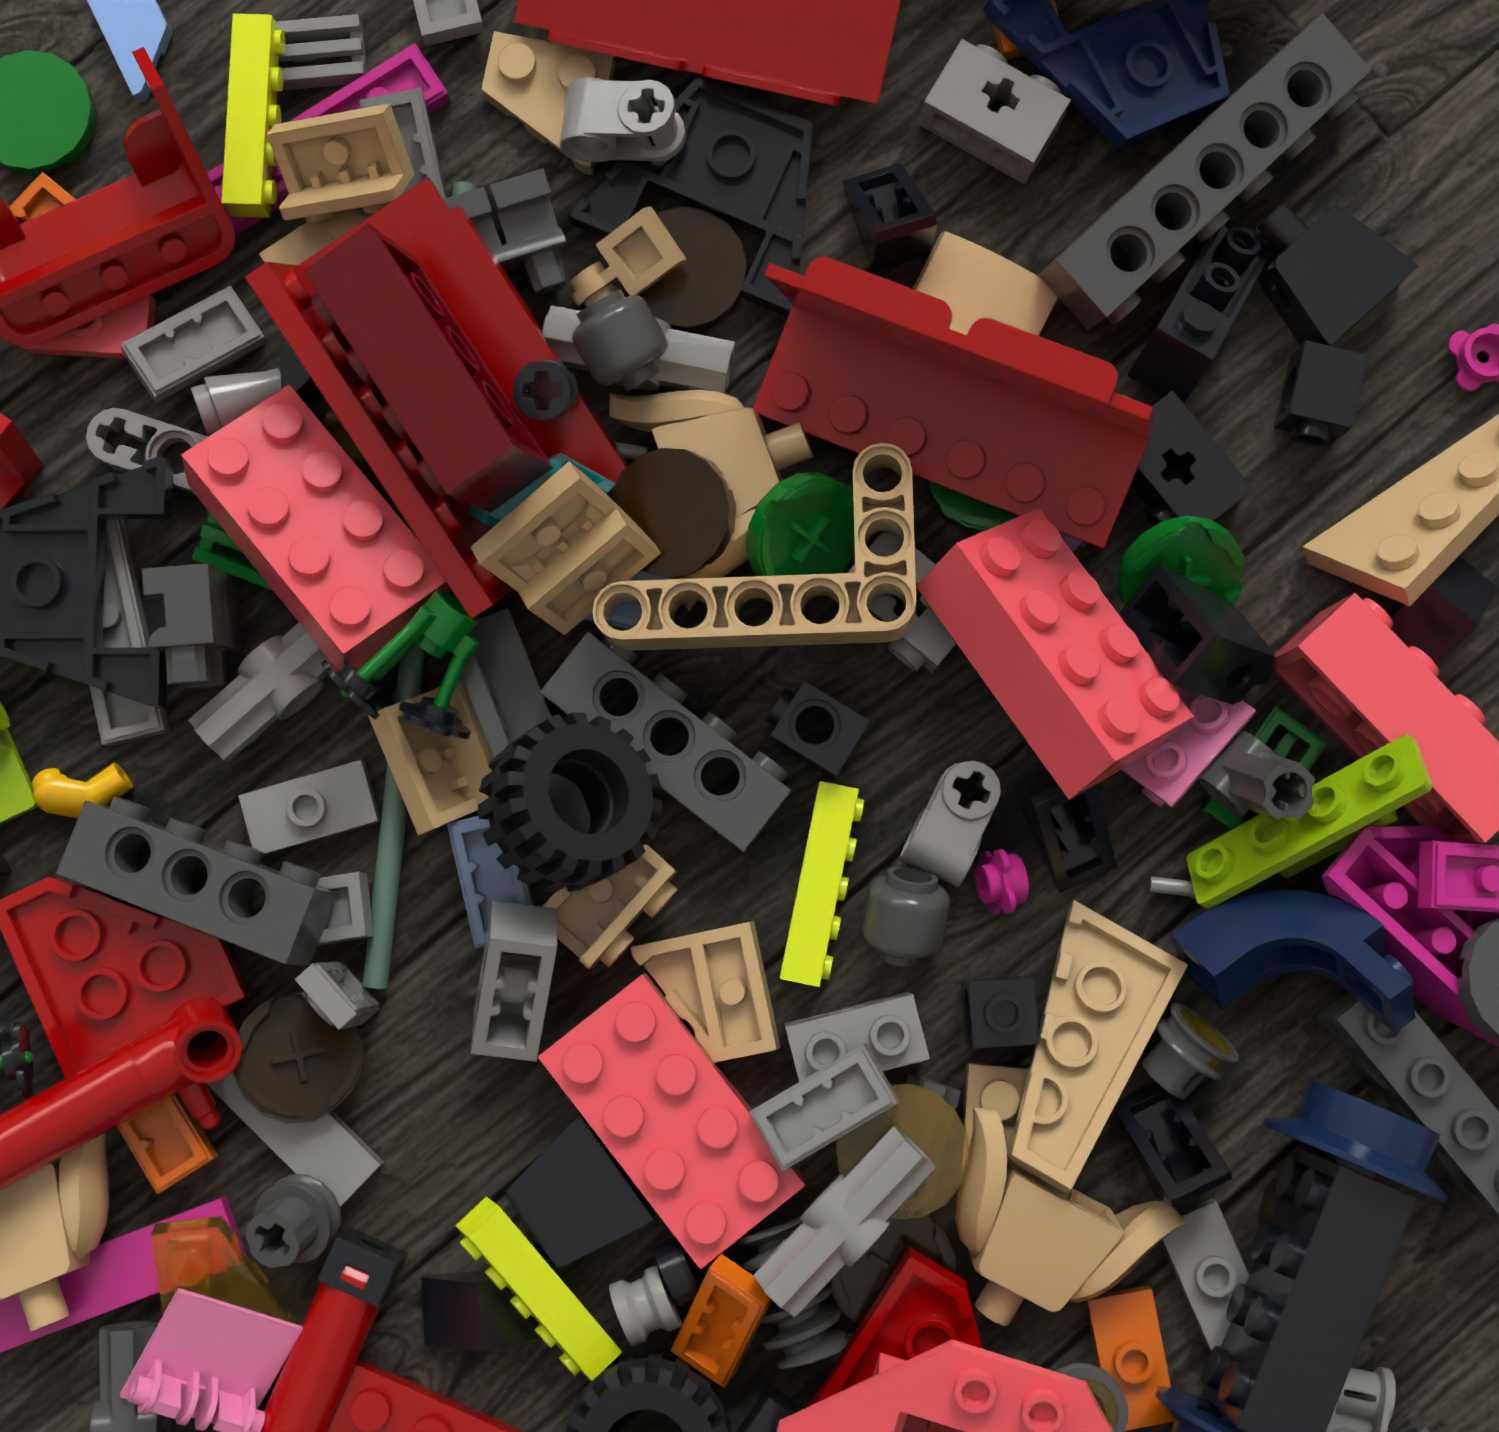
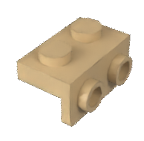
[266,103,415,223]
[368,679,494,835]
[543,844,678,969]

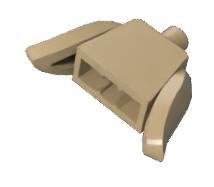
[609,390,814,611]
[955,1107,1186,1326]
[0,1132,110,1332]

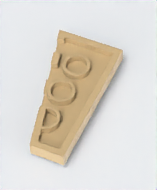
[1302,414,1499,607]
[1008,900,1188,1194]

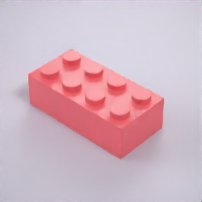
[181,384,450,670]
[916,508,1194,800]
[1274,593,1499,844]
[538,973,805,1270]

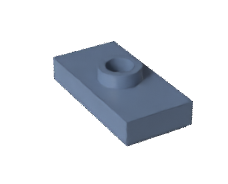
[447,815,534,949]

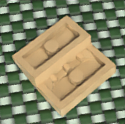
[913,231,1058,336]
[470,461,661,635]

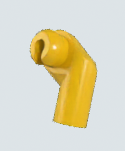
[32,762,133,819]

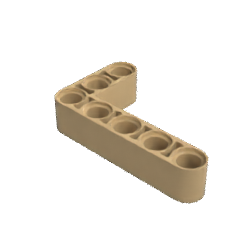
[592,443,916,651]

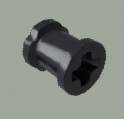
[512,360,580,421]

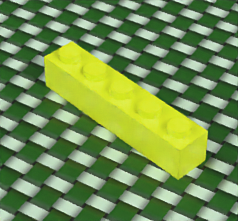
[221,13,286,218]
[779,781,864,987]
[455,1196,622,1381]

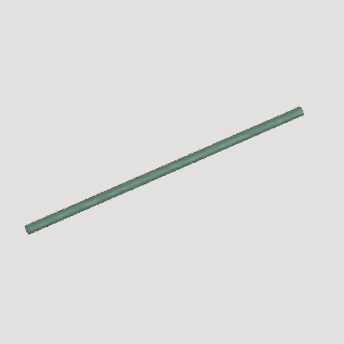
[362,181,478,989]

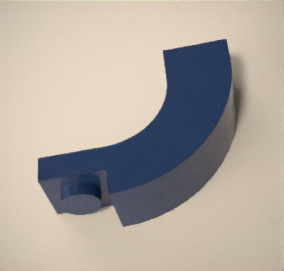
[1172,890,1416,1033]

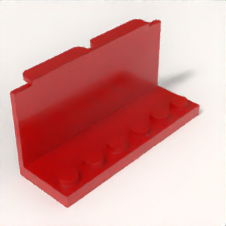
[514,0,901,106]
[245,177,628,619]
[753,257,1154,550]

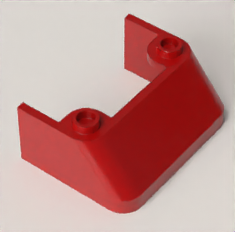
[0,47,235,347]

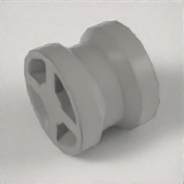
[609,1264,682,1347]

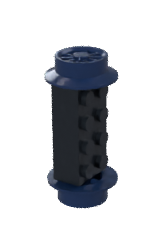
[1155,1080,1448,1432]

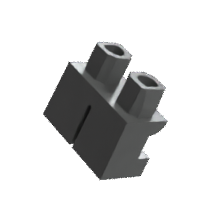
[444,168,566,297]
[142,563,243,690]

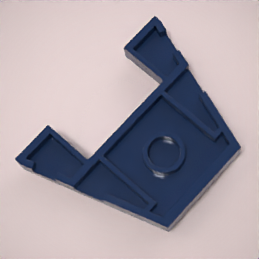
[983,0,1230,150]

